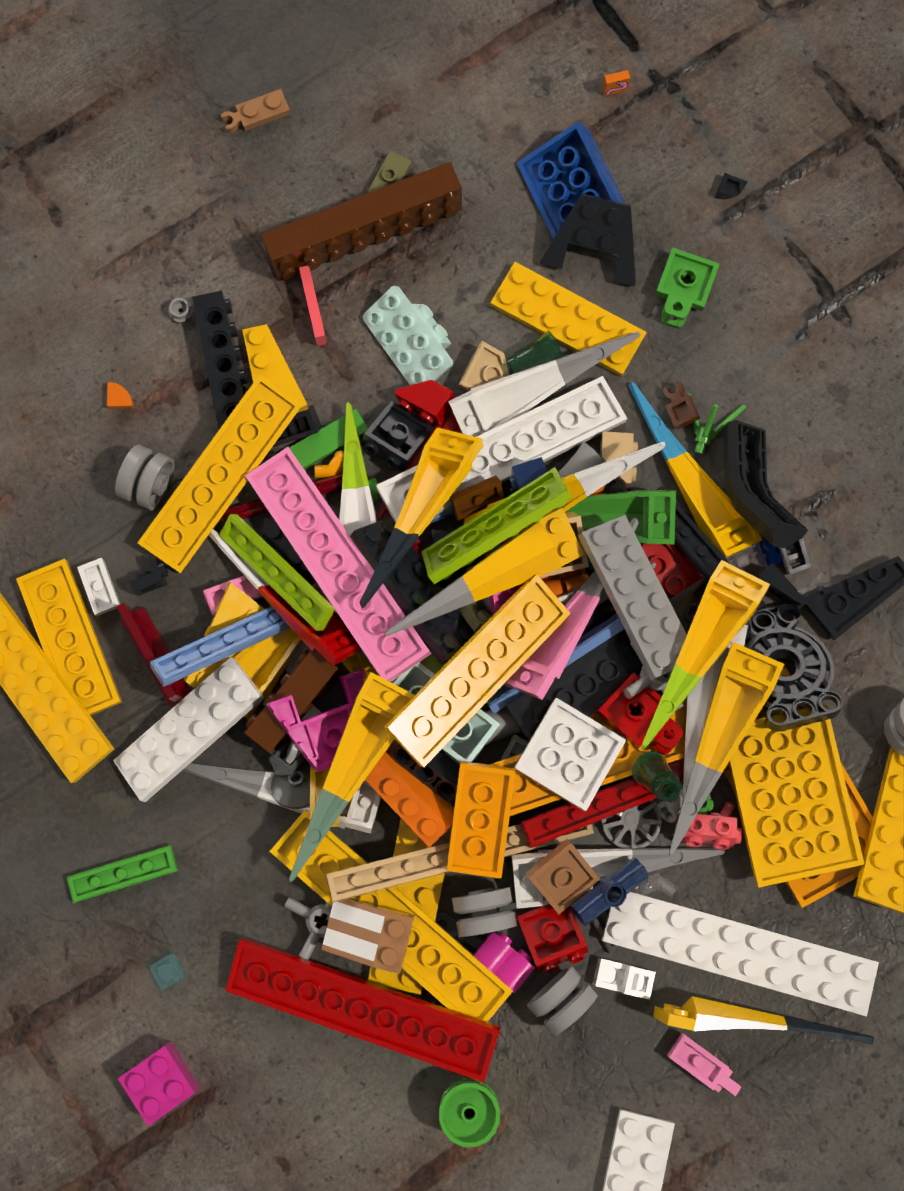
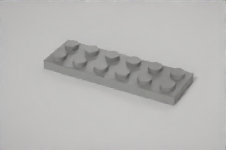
[578,515,687,680]

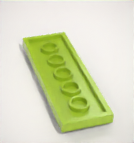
[421,467,572,584]

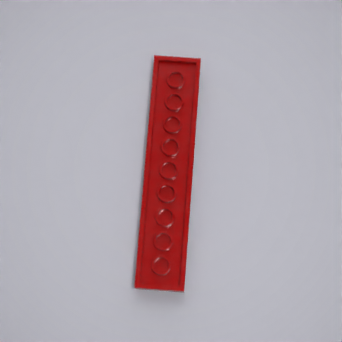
[225,937,501,1083]

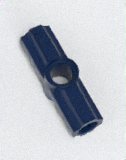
[570,857,648,926]

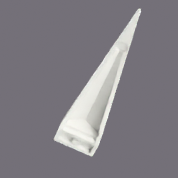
[682,615,748,804]

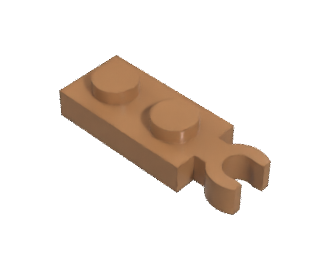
[221,89,291,133]

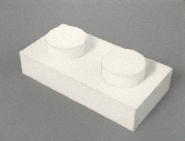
[77,558,120,616]

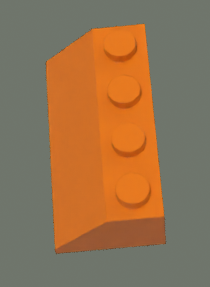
[365,739,454,848]

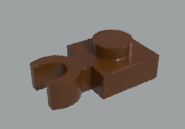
[663,381,700,430]

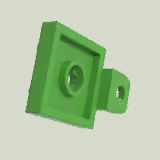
[655,247,719,329]

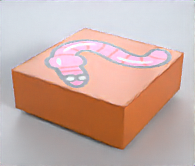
[602,70,631,96]

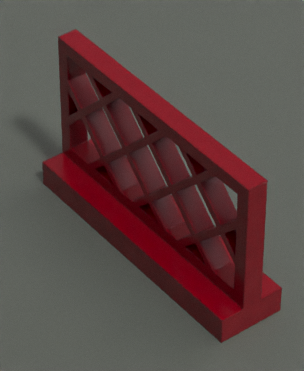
[116,602,192,709]

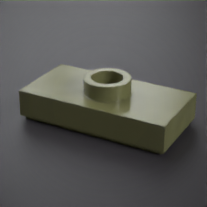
[368,151,412,193]

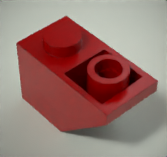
[394,380,456,426]

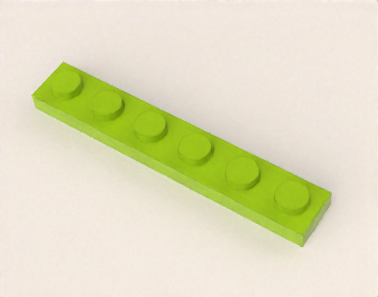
[219,514,335,631]

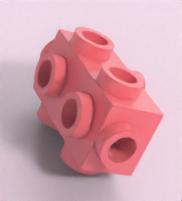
[675,802,742,850]

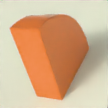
[107,382,134,409]

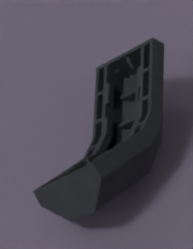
[724,420,808,548]

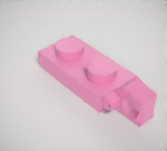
[667,1033,741,1096]

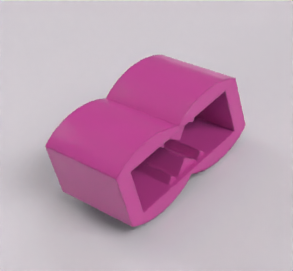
[473,931,535,994]

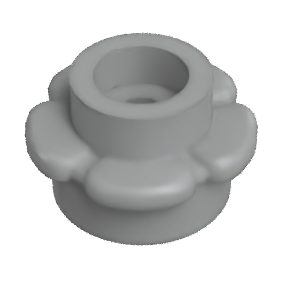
[168,298,193,322]

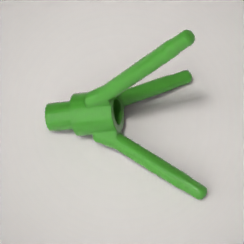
[688,393,746,454]

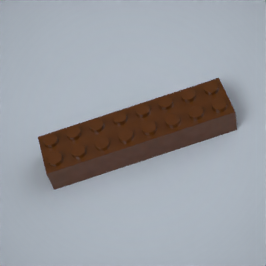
[261,162,462,281]

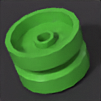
[439,1077,500,1147]

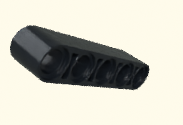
[392,743,460,808]

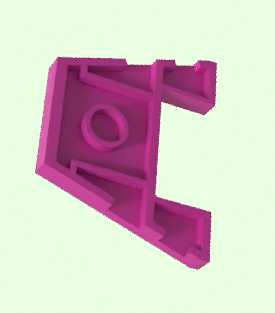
[266,668,366,772]

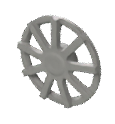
[602,800,662,849]

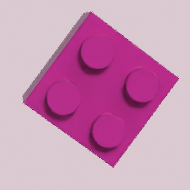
[118,1042,201,1126]

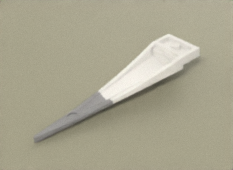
[448,332,641,437]
[183,763,381,834]
[511,848,725,909]

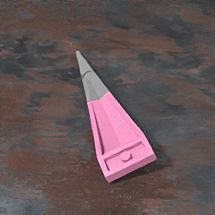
[504,518,639,700]

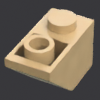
[600,431,638,490]

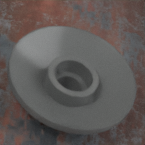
[271,761,310,809]

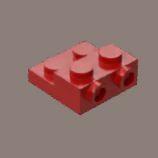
[517,904,589,974]

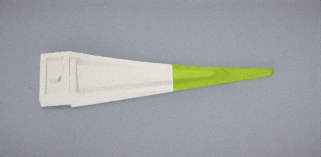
[339,402,389,592]

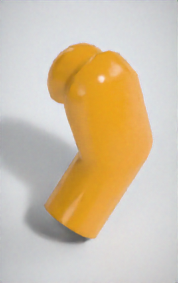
[315,450,344,478]

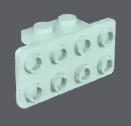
[363,286,453,385]

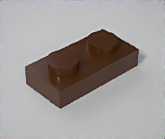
[450,475,504,520]

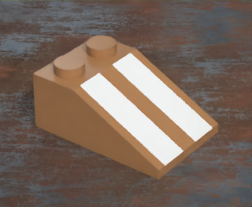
[321,898,415,974]

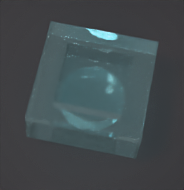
[149,952,187,991]

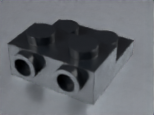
[361,401,434,472]

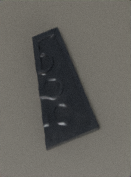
[804,556,904,641]

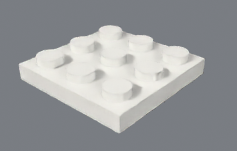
[514,698,626,811]

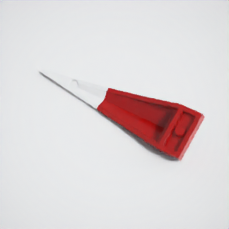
[209,529,362,666]

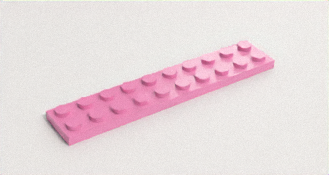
[245,447,431,682]

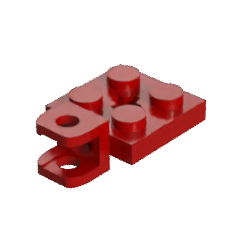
[597,673,683,755]

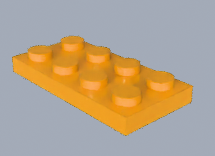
[447,761,516,879]

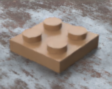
[525,839,601,914]

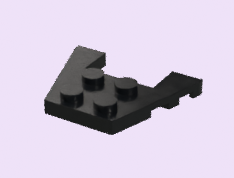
[540,193,636,286]

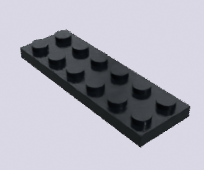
[350,517,475,665]

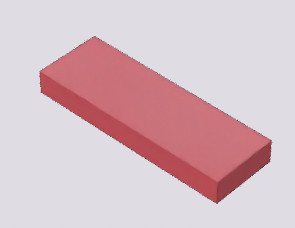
[299,265,327,346]

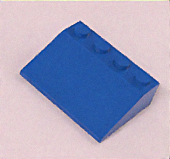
[517,121,625,239]

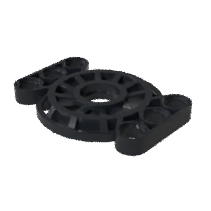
[744,603,843,732]

